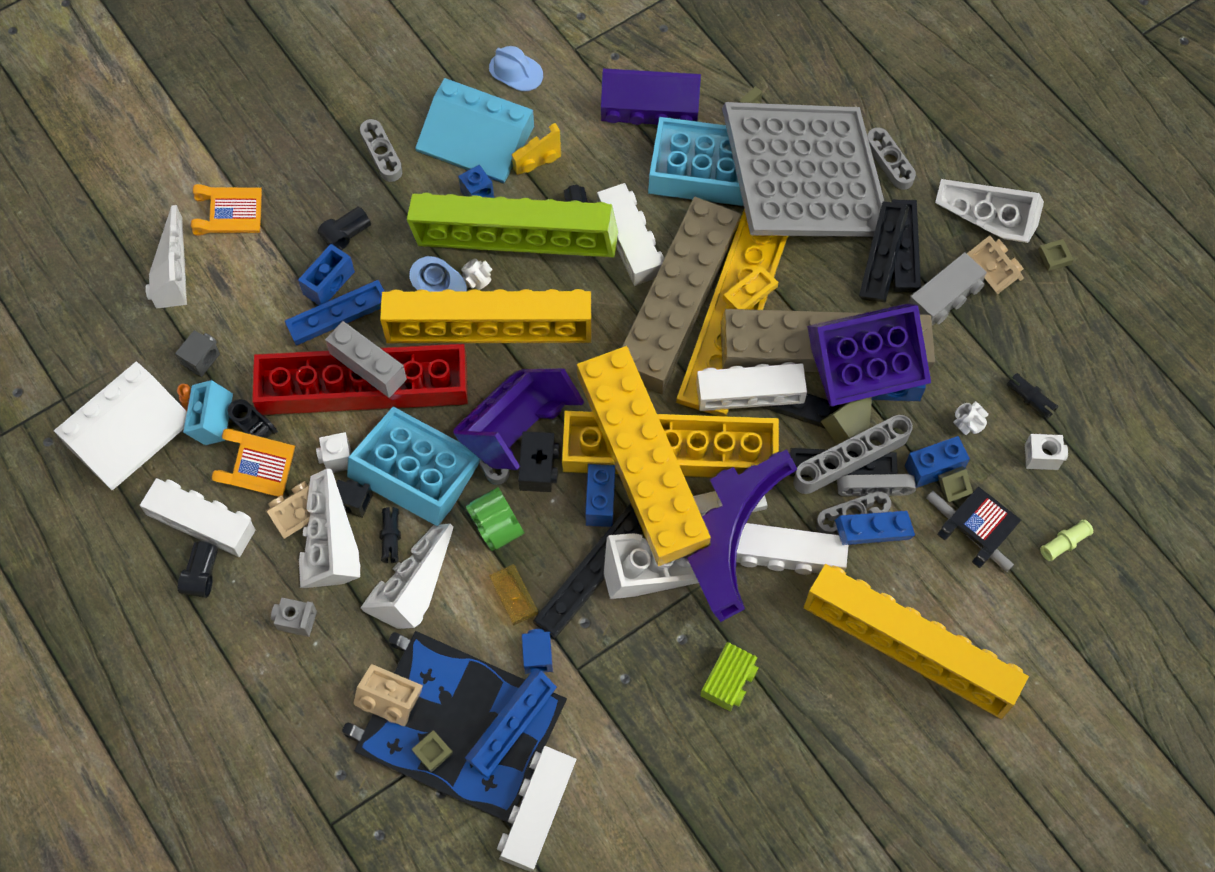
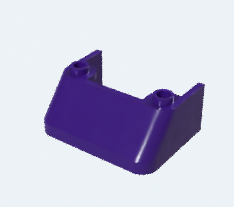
[453,368,584,470]

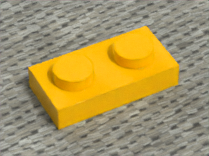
[723,266,779,310]

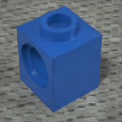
[458,164,494,198]
[522,629,553,674]

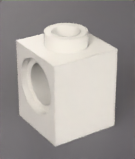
[1025,434,1068,470]

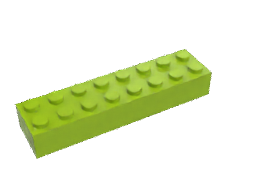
[407,193,618,257]

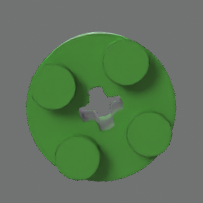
[466,487,525,551]

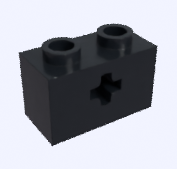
[518,431,560,492]

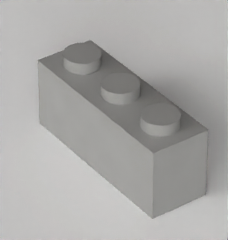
[908,252,987,325]
[325,321,407,398]

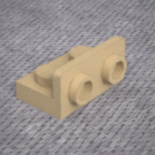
[967,236,1024,294]
[266,481,310,539]
[354,664,423,726]

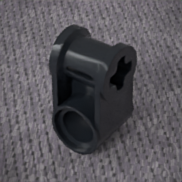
[228,399,278,438]

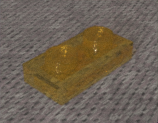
[489,564,538,626]

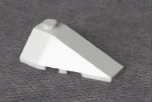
[935,179,1044,243]
[146,205,187,309]
[299,468,360,588]
[361,524,453,629]
[604,533,699,599]

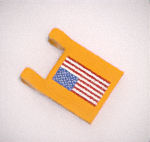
[191,184,262,236]
[212,429,295,497]

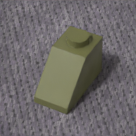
[821,397,872,445]

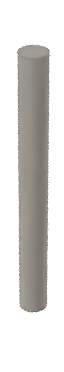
[926,491,1014,572]

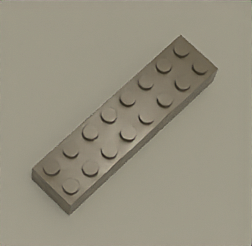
[622,196,741,394]
[721,309,935,372]

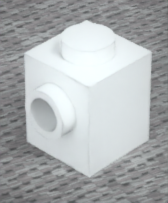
[316,432,351,473]

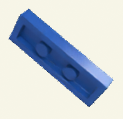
[835,511,915,545]

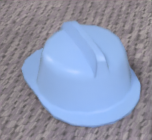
[489,46,543,91]
[410,256,467,292]

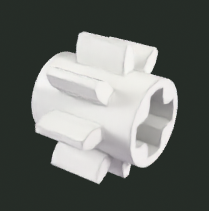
[461,259,492,290]
[954,401,988,435]

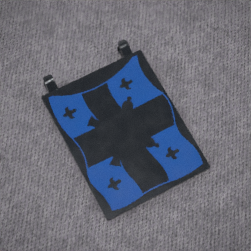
[342,631,567,824]

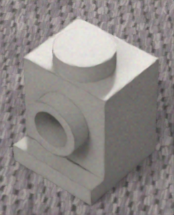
[271,598,317,637]

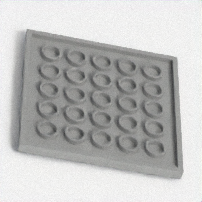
[722,102,884,237]

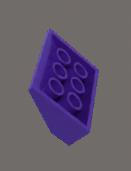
[807,304,931,406]

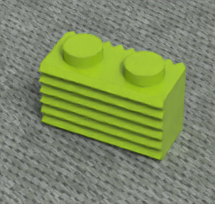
[700,642,759,712]

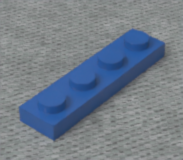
[285,280,385,346]
[465,668,557,778]

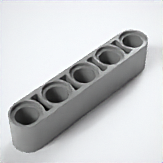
[793,415,913,494]

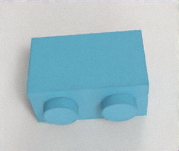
[183,380,233,445]

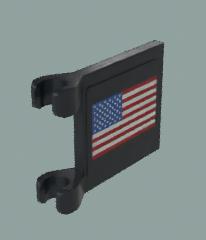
[937,486,1021,568]

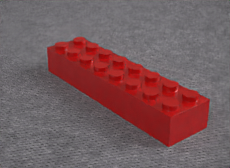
[252,344,468,415]

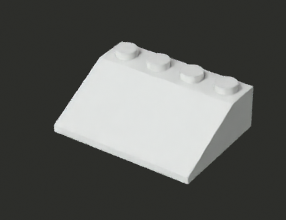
[54,361,187,490]

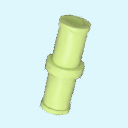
[1040,519,1093,561]

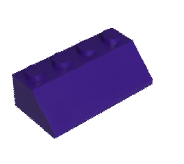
[601,68,701,125]

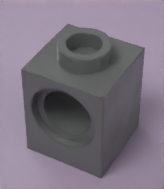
[175,330,220,377]

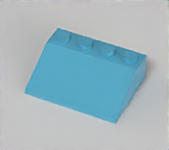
[415,78,534,183]
[648,117,744,206]
[347,407,481,527]

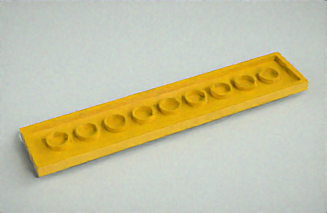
[676,208,788,417]

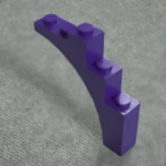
[687,449,797,622]

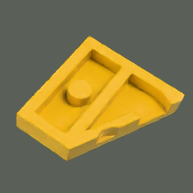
[512,123,561,175]

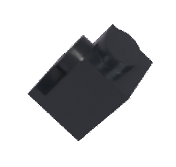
[336,479,373,518]

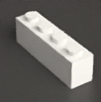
[597,183,664,286]
[696,362,807,411]
[140,478,256,557]
[736,523,848,575]
[497,746,577,872]

